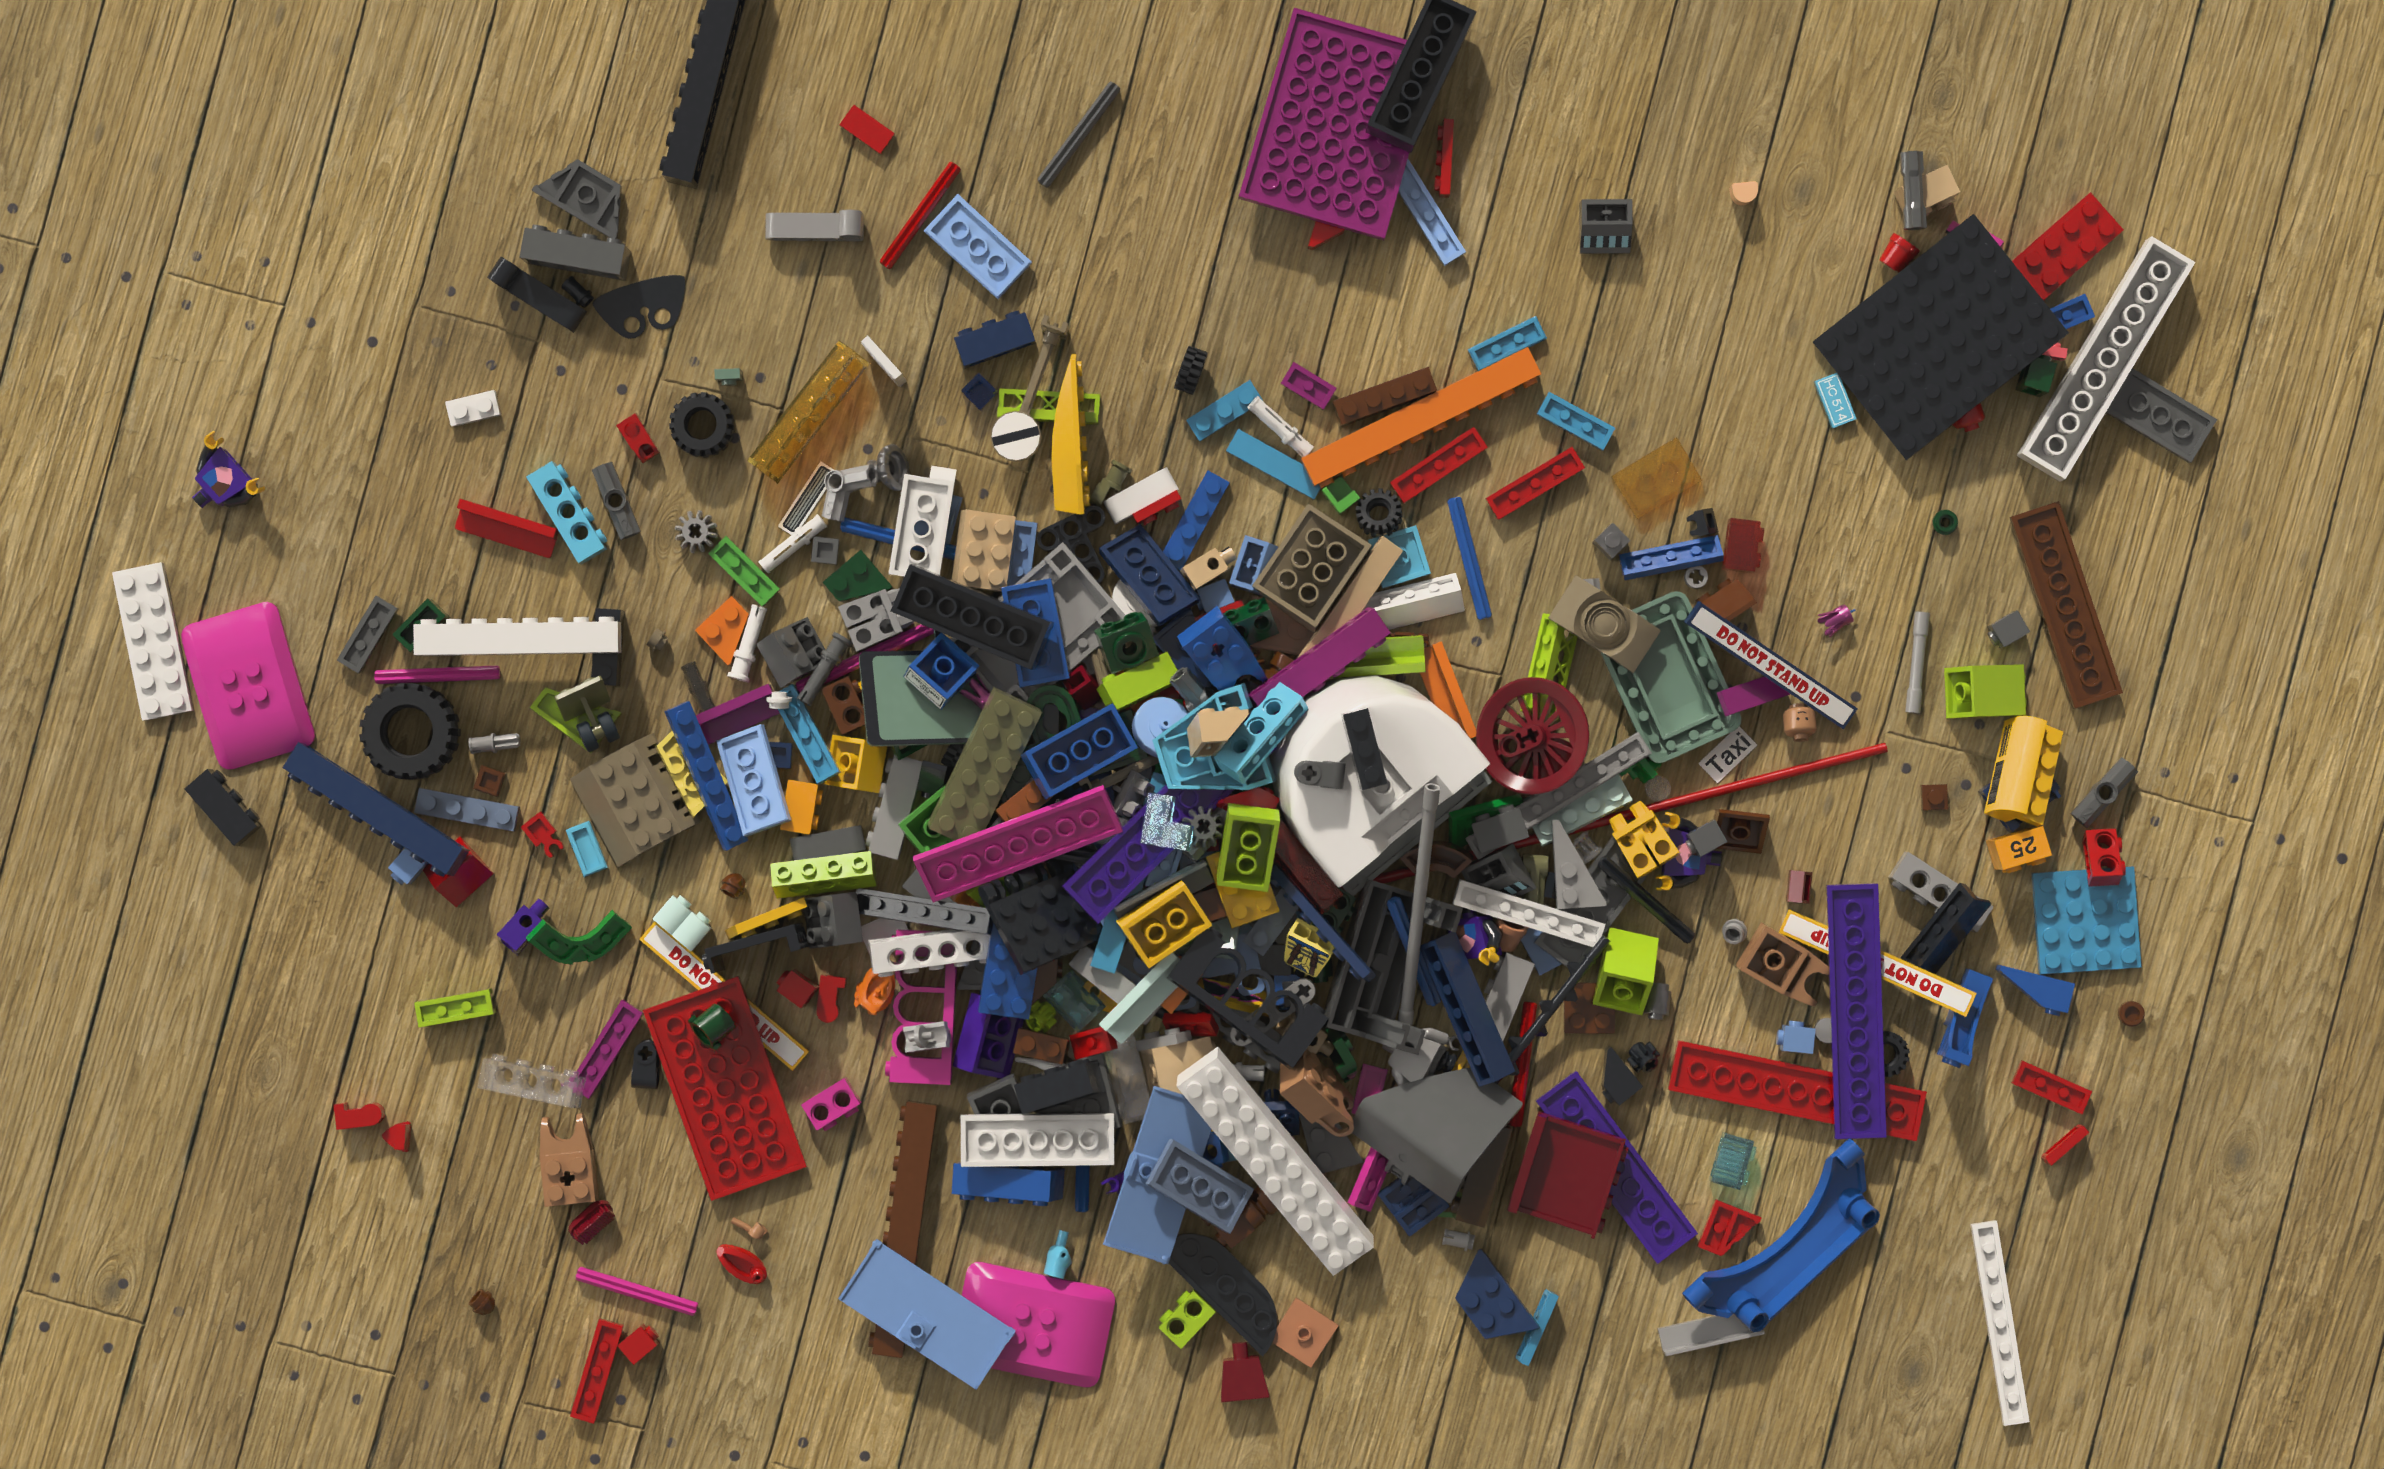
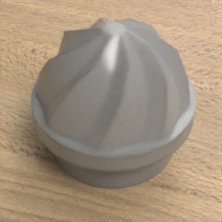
[1722,918,1748,944]

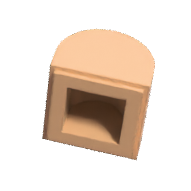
[1729,181,1758,206]

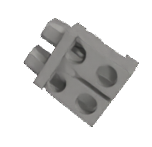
[838,588,914,653]

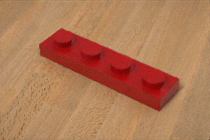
[1390,427,1488,504]
[1485,447,1585,520]
[570,1318,624,1424]

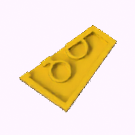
[725,897,808,940]

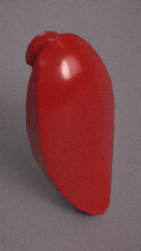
[716,1244,767,1284]

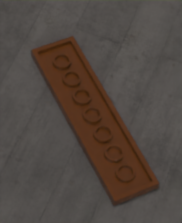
[2009,501,2123,709]

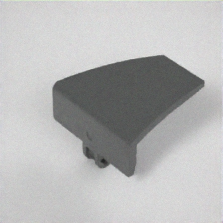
[1352,1067,1523,1203]

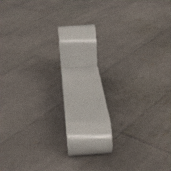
[765,210,864,241]
[1069,946,1161,1025]

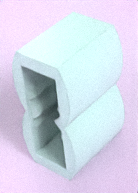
[653,895,712,952]

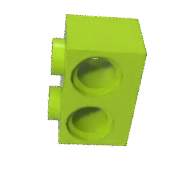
[1159,1289,1216,1349]

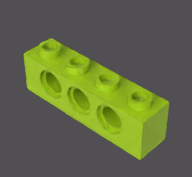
[770,851,877,899]

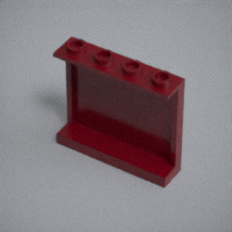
[1507,1111,1629,1239]

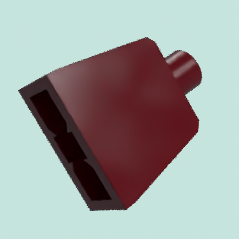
[1221,1342,1269,1402]

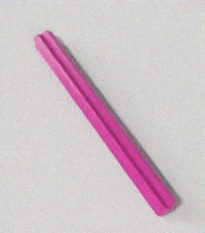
[796,624,934,693]

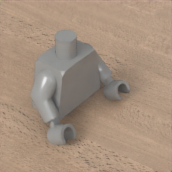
[1382,1028,1460,1086]

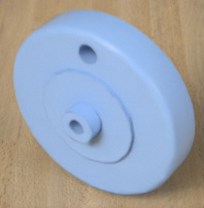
[1132,697,1189,757]

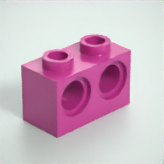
[801,1077,862,1131]

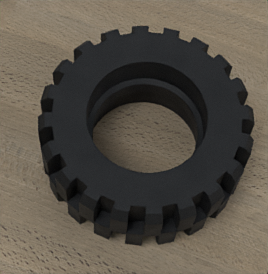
[359,683,461,780]

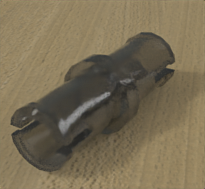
[681,661,716,713]

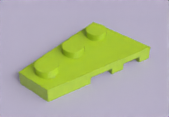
[530,688,622,753]

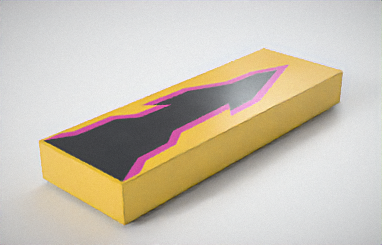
[1198,977,1269,1017]

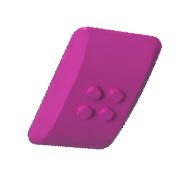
[181,602,315,770]
[962,1262,1115,1387]

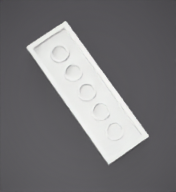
[112,562,194,721]
[961,1113,1114,1167]

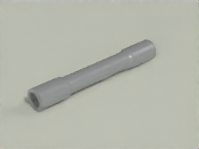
[1905,611,1930,714]

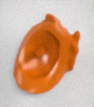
[854,968,895,1016]

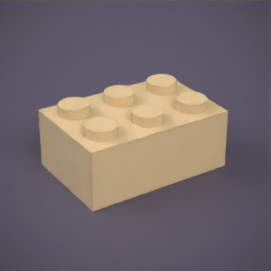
[952,509,1016,592]

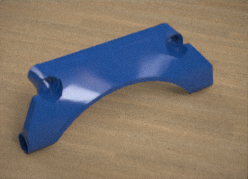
[1682,1138,1880,1332]

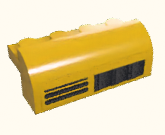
[1984,716,2063,827]

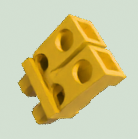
[1609,801,1681,879]

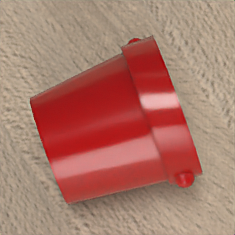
[1879,233,1920,273]

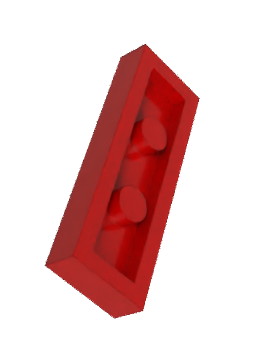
[1434,118,1454,198]
[2011,1060,2092,1114]

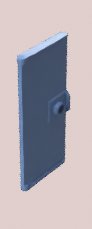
[1103,1086,1211,1265]
[838,1239,1016,1390]

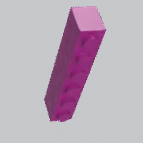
[1249,607,1391,715]

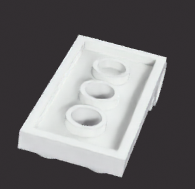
[889,466,957,576]

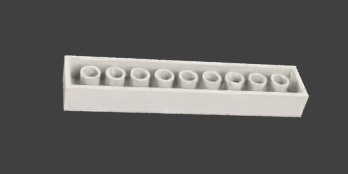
[2017,236,2195,482]
[1177,1047,1374,1276]

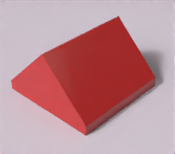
[423,836,494,908]

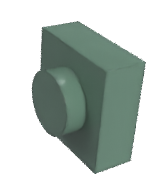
[714,368,743,386]

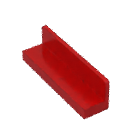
[455,499,559,558]

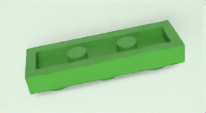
[708,536,781,607]

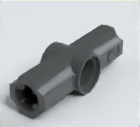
[592,462,641,540]
[1170,667,1215,713]
[2070,757,2138,828]

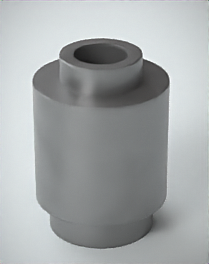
[1644,983,1671,1020]

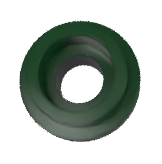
[1932,510,1958,535]

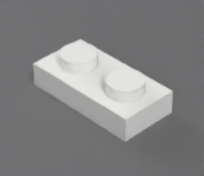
[445,390,501,427]

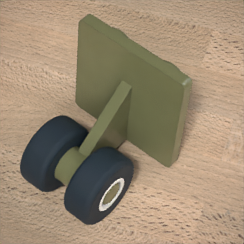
[554,676,620,752]

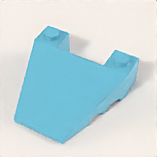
[1152,683,1276,790]

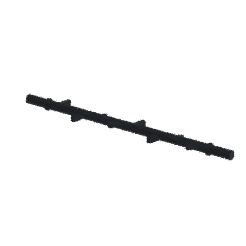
[1495,935,1611,1085]

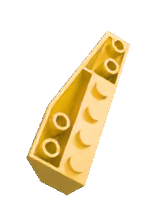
[1052,354,1090,514]

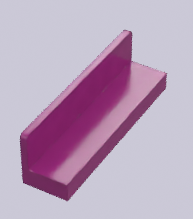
[696,684,780,745]

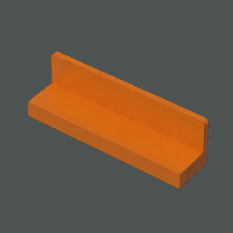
[1420,641,1476,739]

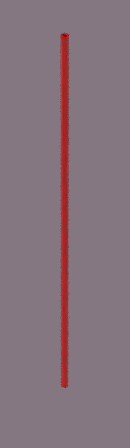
[1323,743,1888,891]

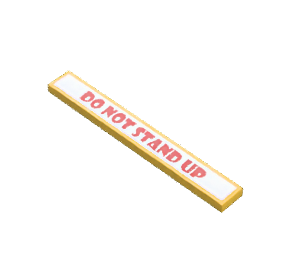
[1779,909,1977,1017]
[639,921,810,1071]

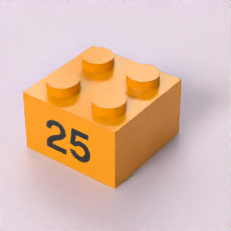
[1986,826,2052,873]

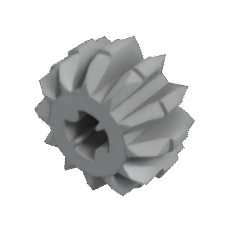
[675,510,718,553]

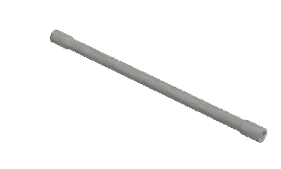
[1398,783,1440,1026]

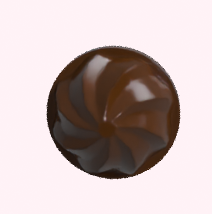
[720,873,746,899]
[469,1289,495,1315]

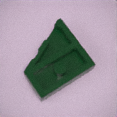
[823,550,892,602]

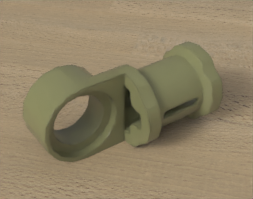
[1089,460,1133,507]

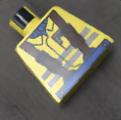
[1284,918,1335,978]

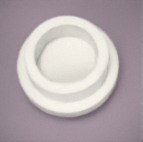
[766,692,792,709]

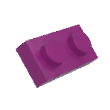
[1280,362,1337,410]

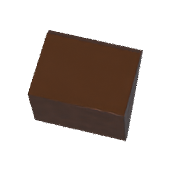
[1714,809,1770,854]

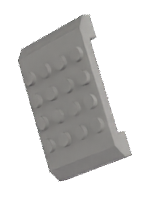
[950,542,1125,702]

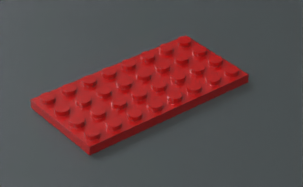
[642,976,807,1201]

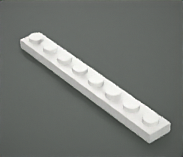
[1970,1220,2030,1426]

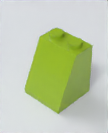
[1944,664,2027,719]
[1593,927,1659,1015]

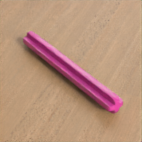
[374,666,501,684]
[576,1267,698,1316]

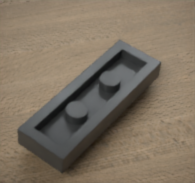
[337,596,399,674]

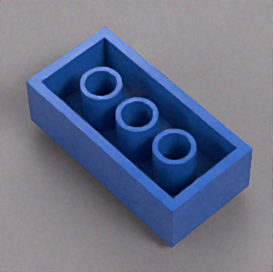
[1020,703,1138,800]

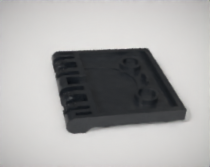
[978,858,1103,975]

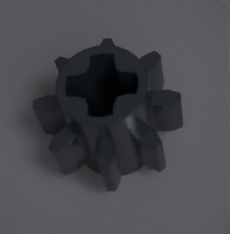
[1627,1042,1660,1073]

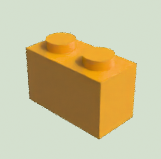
[780,780,824,835]

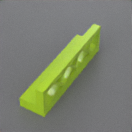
[997,388,1100,425]
[1520,613,1577,720]

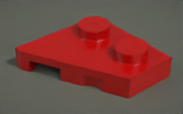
[1697,1199,1762,1256]

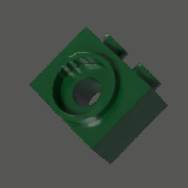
[1094,612,1159,674]

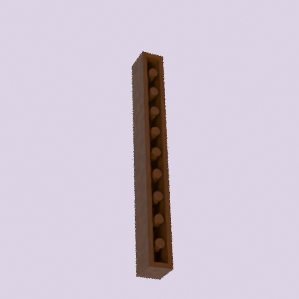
[868,1100,938,1358]

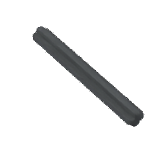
[1038,81,1120,188]

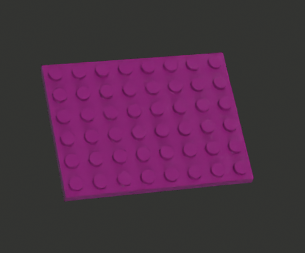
[1238,8,1409,241]

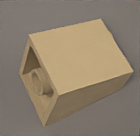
[1141,1036,1216,1096]

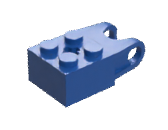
[1177,606,1268,691]

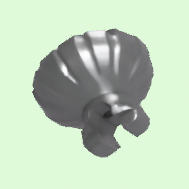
[867,444,910,491]

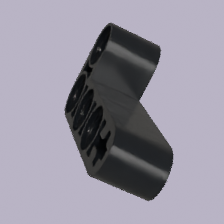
[487,256,587,333]

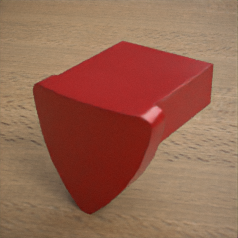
[382,1121,411,1152]

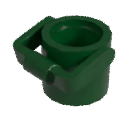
[688,1003,735,1052]

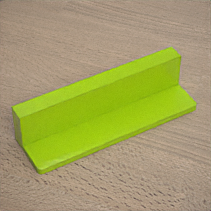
[1329,635,1426,678]

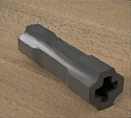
[1900,151,1927,230]

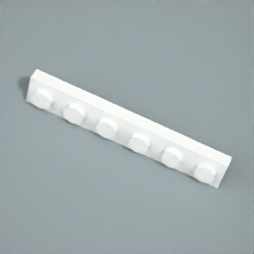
[1452,879,1606,947]

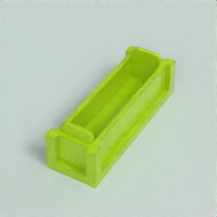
[414,988,496,1027]

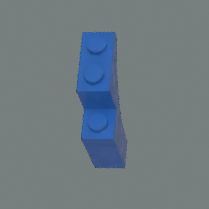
[1937,968,1993,1068]

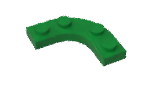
[526,910,632,965]

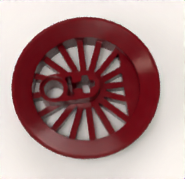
[1476,677,1590,794]

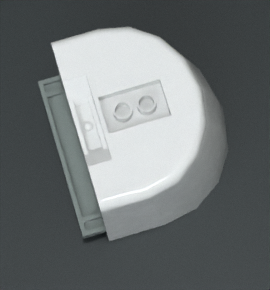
[1270,675,1493,896]

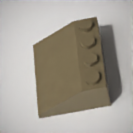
[1252,503,1372,633]

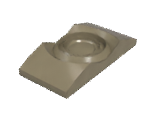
[1548,576,1661,673]

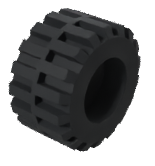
[669,392,735,458]

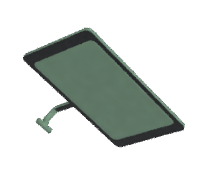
[859,630,989,746]

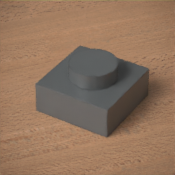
[811,537,840,565]

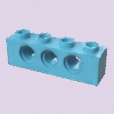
[526,461,608,565]
[1214,682,1308,784]

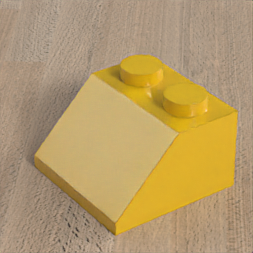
[824,735,887,793]

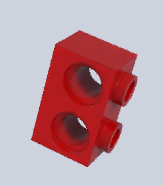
[2082,828,2126,887]

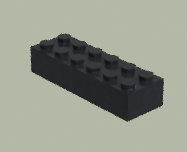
[1366,0,1477,153]
[890,564,1055,670]

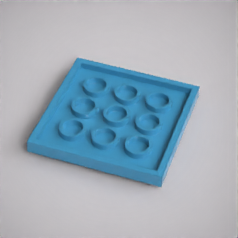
[2031,866,2141,974]

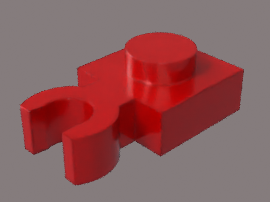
[521,811,565,858]

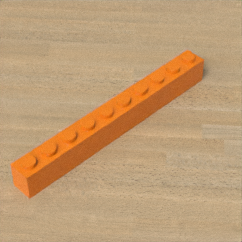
[1300,347,1541,489]

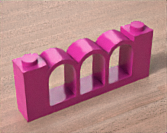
[885,929,957,1085]

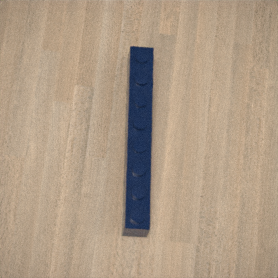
[282,742,470,877]

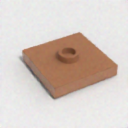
[1272,1297,1339,1368]

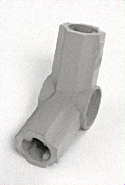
[822,464,879,521]

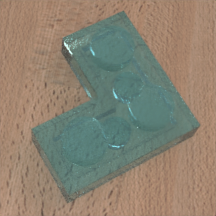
[1140,793,1194,851]

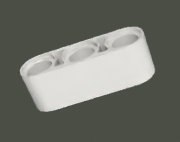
[1103,467,1179,524]

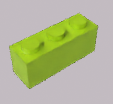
[1097,652,1177,712]

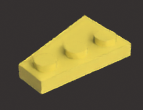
[655,731,728,818]

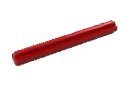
[880,162,961,269]
[1508,1002,1537,1127]

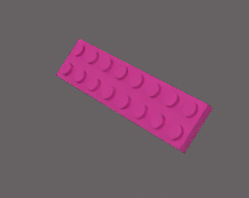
[913,785,1123,902]

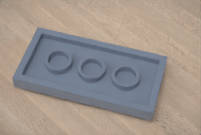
[1146,1139,1254,1234]

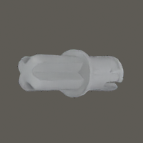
[469,733,521,754]

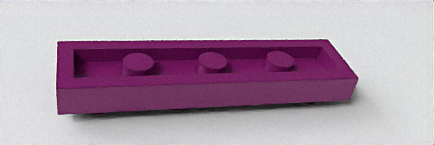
[568,1000,644,1099]

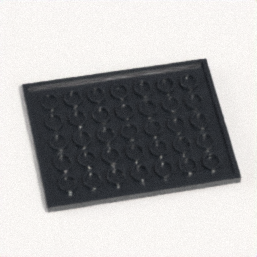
[1813,214,2069,460]

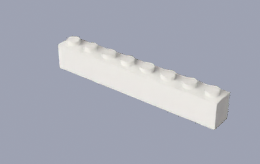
[414,617,621,656]

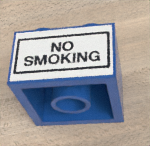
[903,633,980,710]

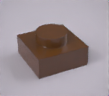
[1920,784,1948,810]

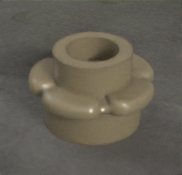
[646,628,668,652]

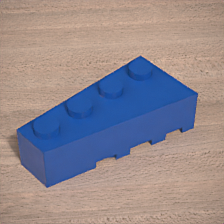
[952,1162,1065,1206]

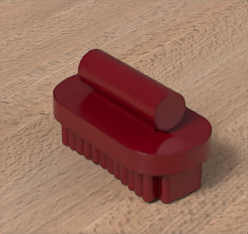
[568,1200,615,1245]

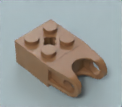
[1735,922,1829,1007]
[1280,1049,1354,1137]
[540,1113,599,1207]

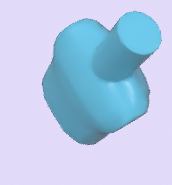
[1044,1230,1072,1279]

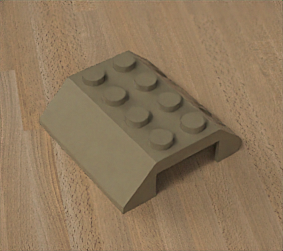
[570,733,702,867]

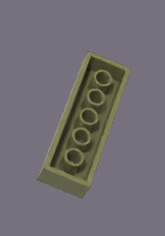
[927,687,1042,840]

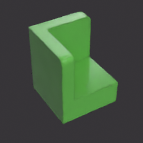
[1321,477,1360,515]

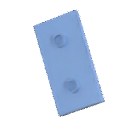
[924,194,1032,300]
[716,724,791,837]

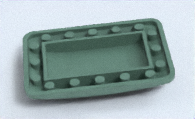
[1600,591,1741,763]

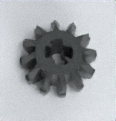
[1181,806,1224,850]

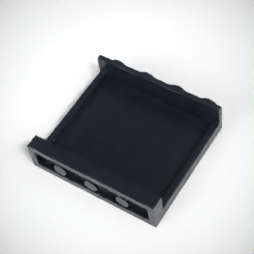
[702,922,809,974]

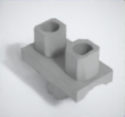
[1111,770,1155,821]
[903,1021,951,1053]

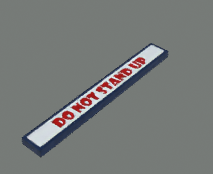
[1684,601,1858,729]

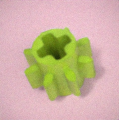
[1026,1000,1057,1033]

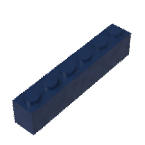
[1420,932,1515,1087]

